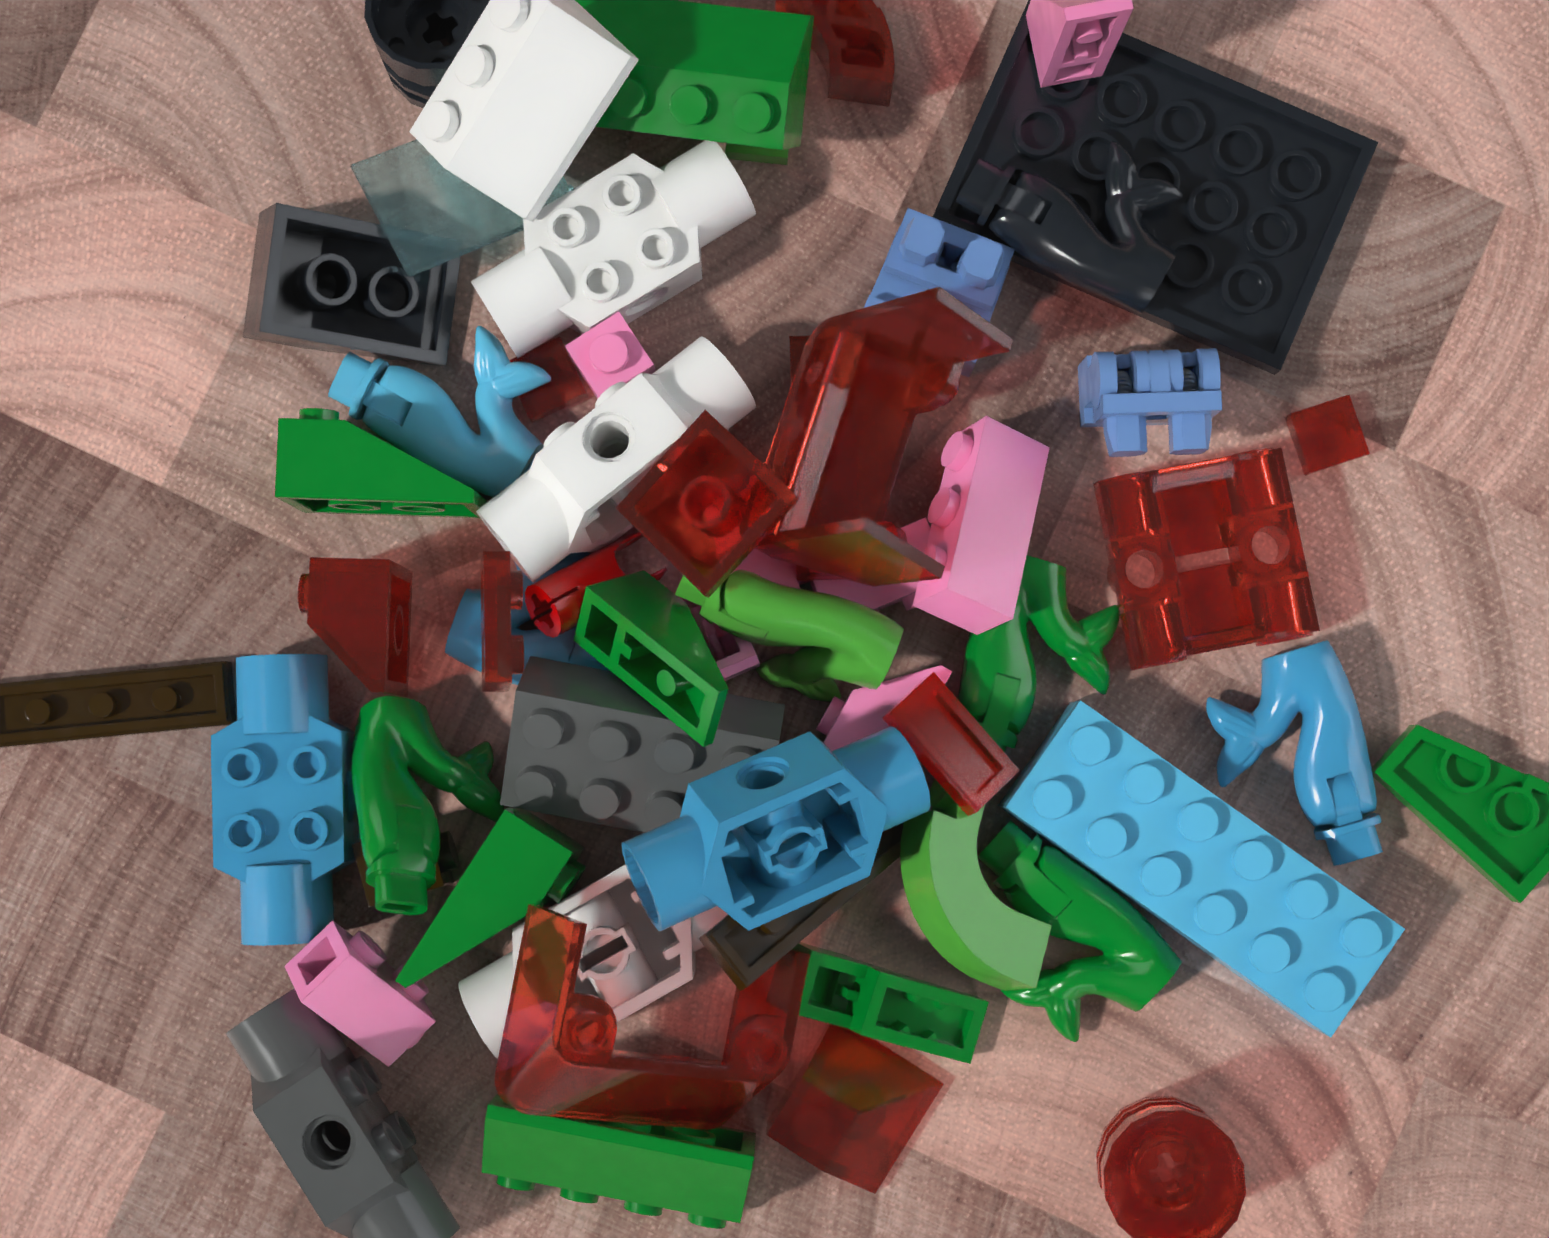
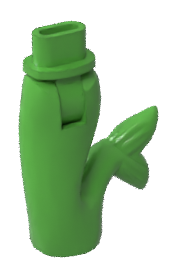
[675,559,904,702]

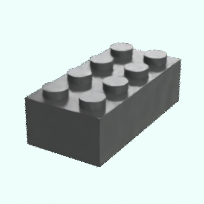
[500,656,785,833]

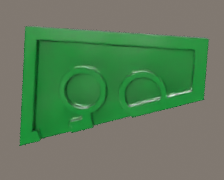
[1372,725,1549,903]

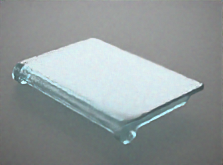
[351,139,574,277]

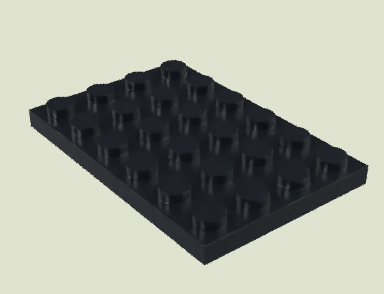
[933,0,1378,375]

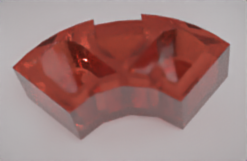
[775,0,895,107]

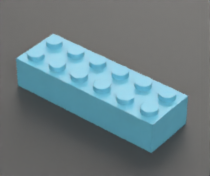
[998,700,1405,1037]

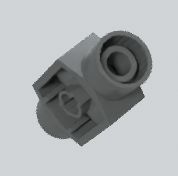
[226,988,460,1238]

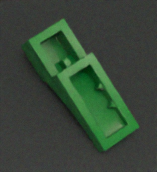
[772,942,989,1064]

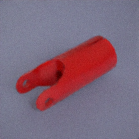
[525,531,668,638]

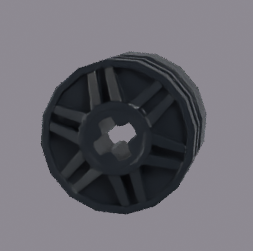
[364,0,490,108]

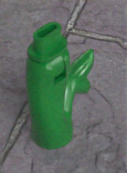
[956,555,1120,763]
[352,696,504,915]
[978,820,1182,1042]

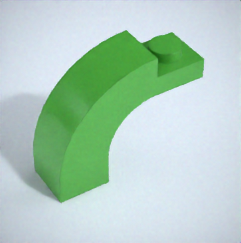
[900,779,1052,991]

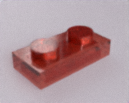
[480,551,524,692]

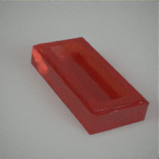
[882,672,1020,816]

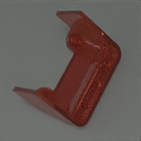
[744,287,1013,587]
[495,904,810,1129]

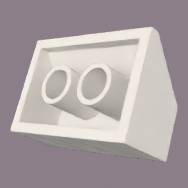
[409,0,639,221]

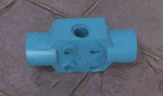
[211,654,360,946]
[621,726,930,931]

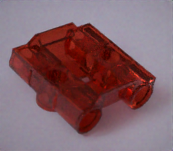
[1093,448,1320,671]

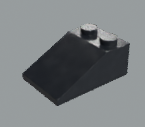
[243,203,463,366]

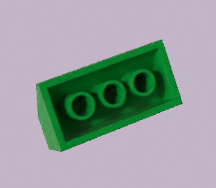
[575,0,814,150]
[481,1084,756,1229]

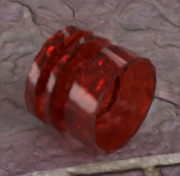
[1096,1096,1246,1238]

